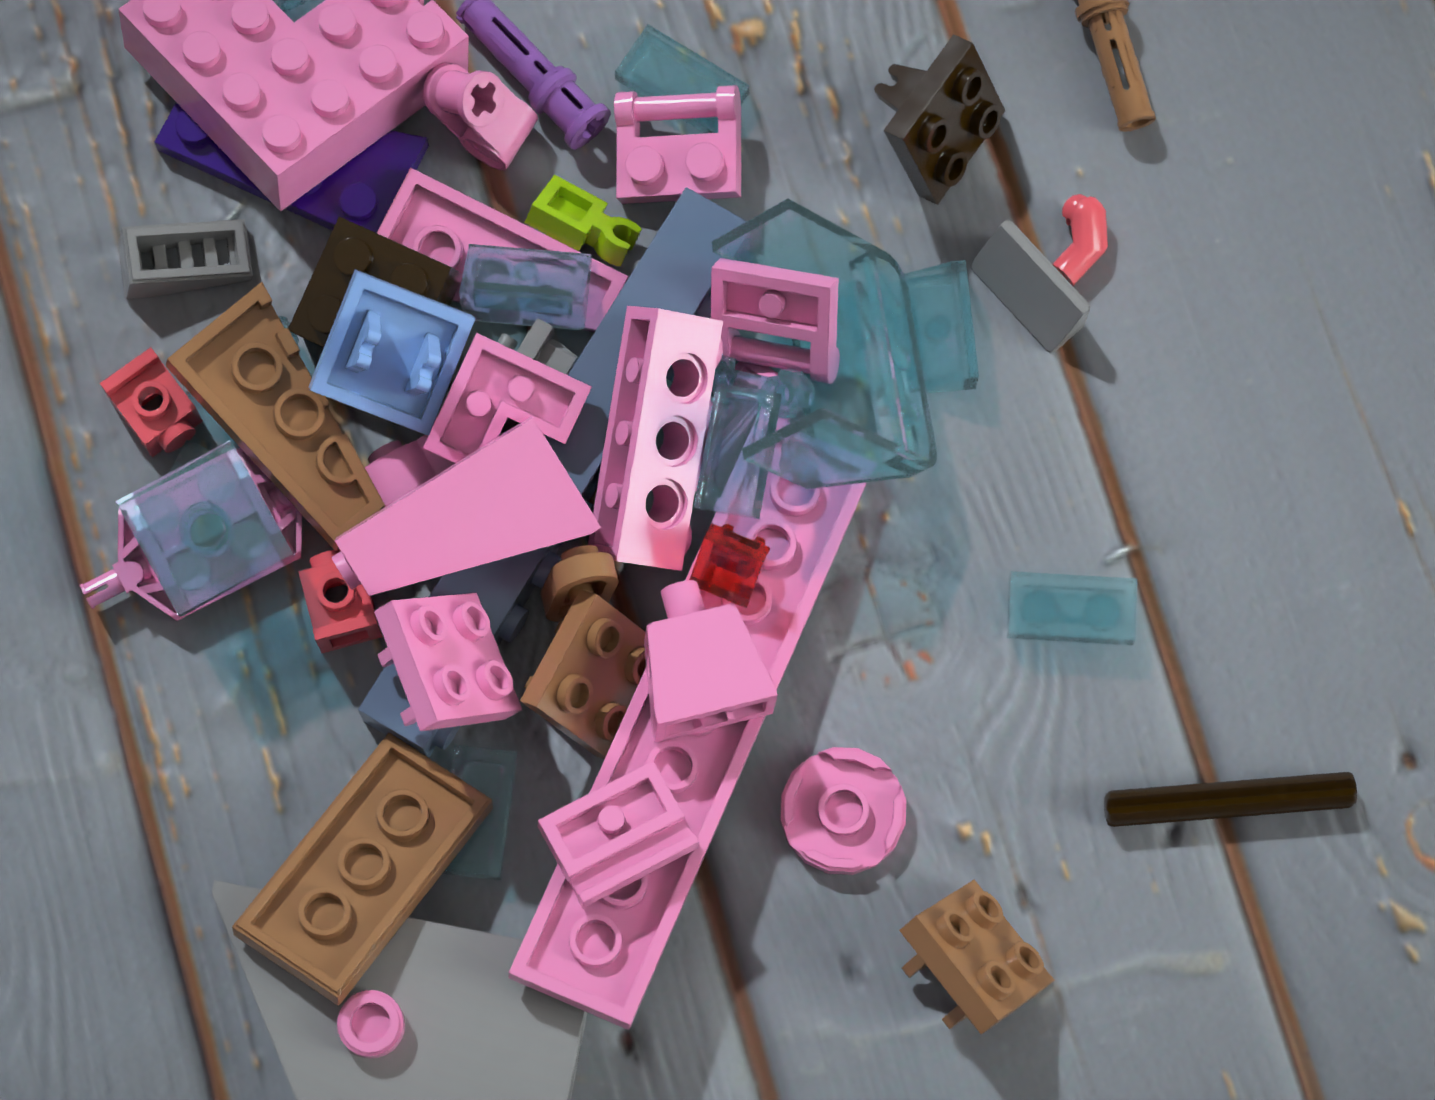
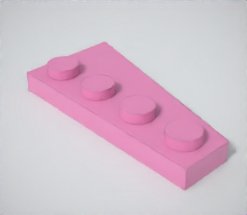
[377,167,629,333]

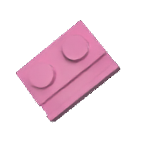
[538,760,699,908]

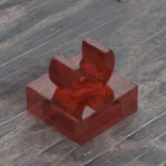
[689,523,771,609]

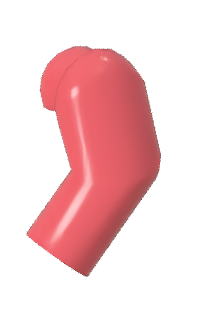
[1052,194,1108,286]

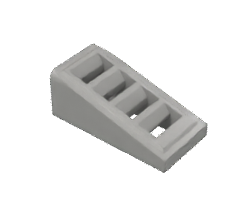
[118,219,253,299]

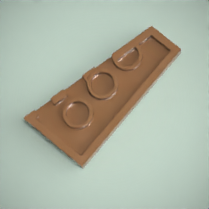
[166,282,385,551]

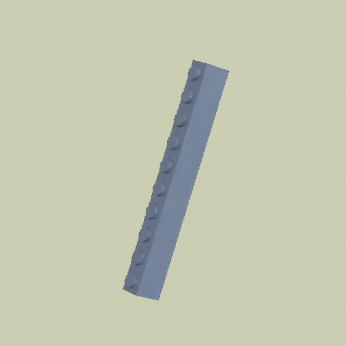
[358,187,754,758]

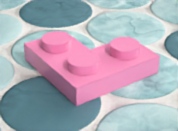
[423,333,592,463]

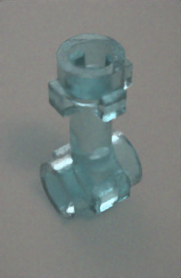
[710,355,815,419]

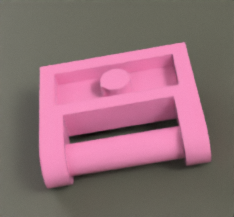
[614,85,741,204]
[711,258,840,384]

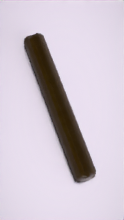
[1104,772,1357,827]

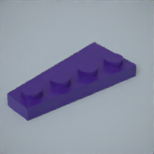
[154,102,429,233]

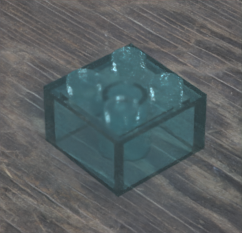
[116,440,294,617]

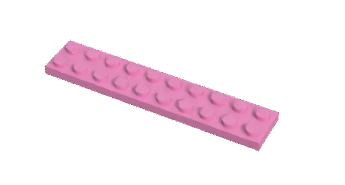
[508,411,877,1030]

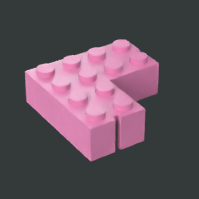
[119,0,469,212]

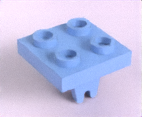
[308,269,476,436]

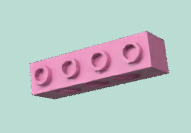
[588,306,723,571]

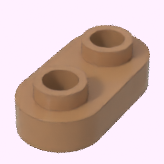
[541,545,619,622]

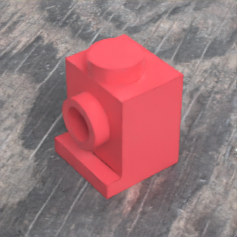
[100,347,203,458]
[298,549,383,653]

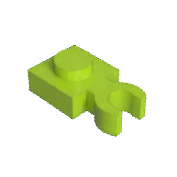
[524,174,642,267]

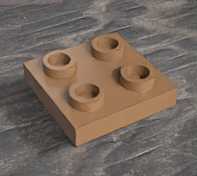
[520,589,646,759]
[899,879,1055,1035]

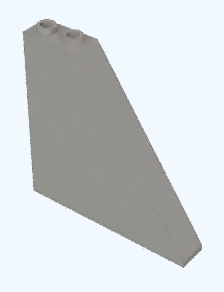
[211,880,588,1100]

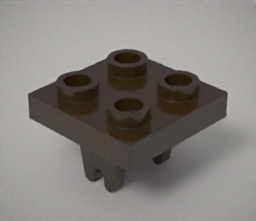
[874,34,1005,205]

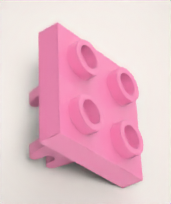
[374,593,522,731]

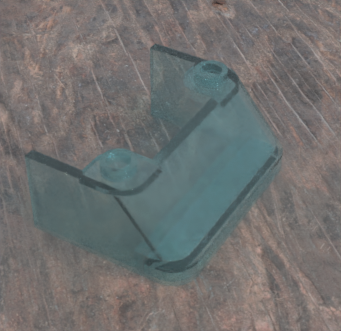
[711,198,937,489]

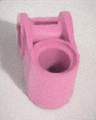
[423,63,538,171]

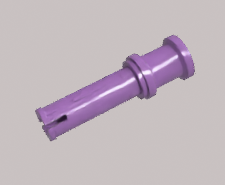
[456,0,611,150]

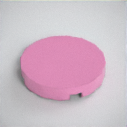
[780,747,906,875]

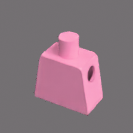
[644,580,778,742]

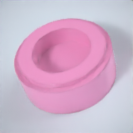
[337,990,405,1058]

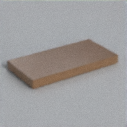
[232,733,493,1006]

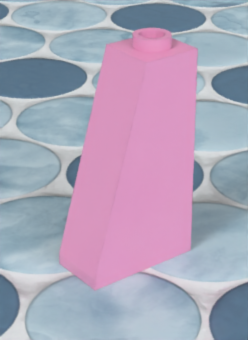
[331,417,602,596]

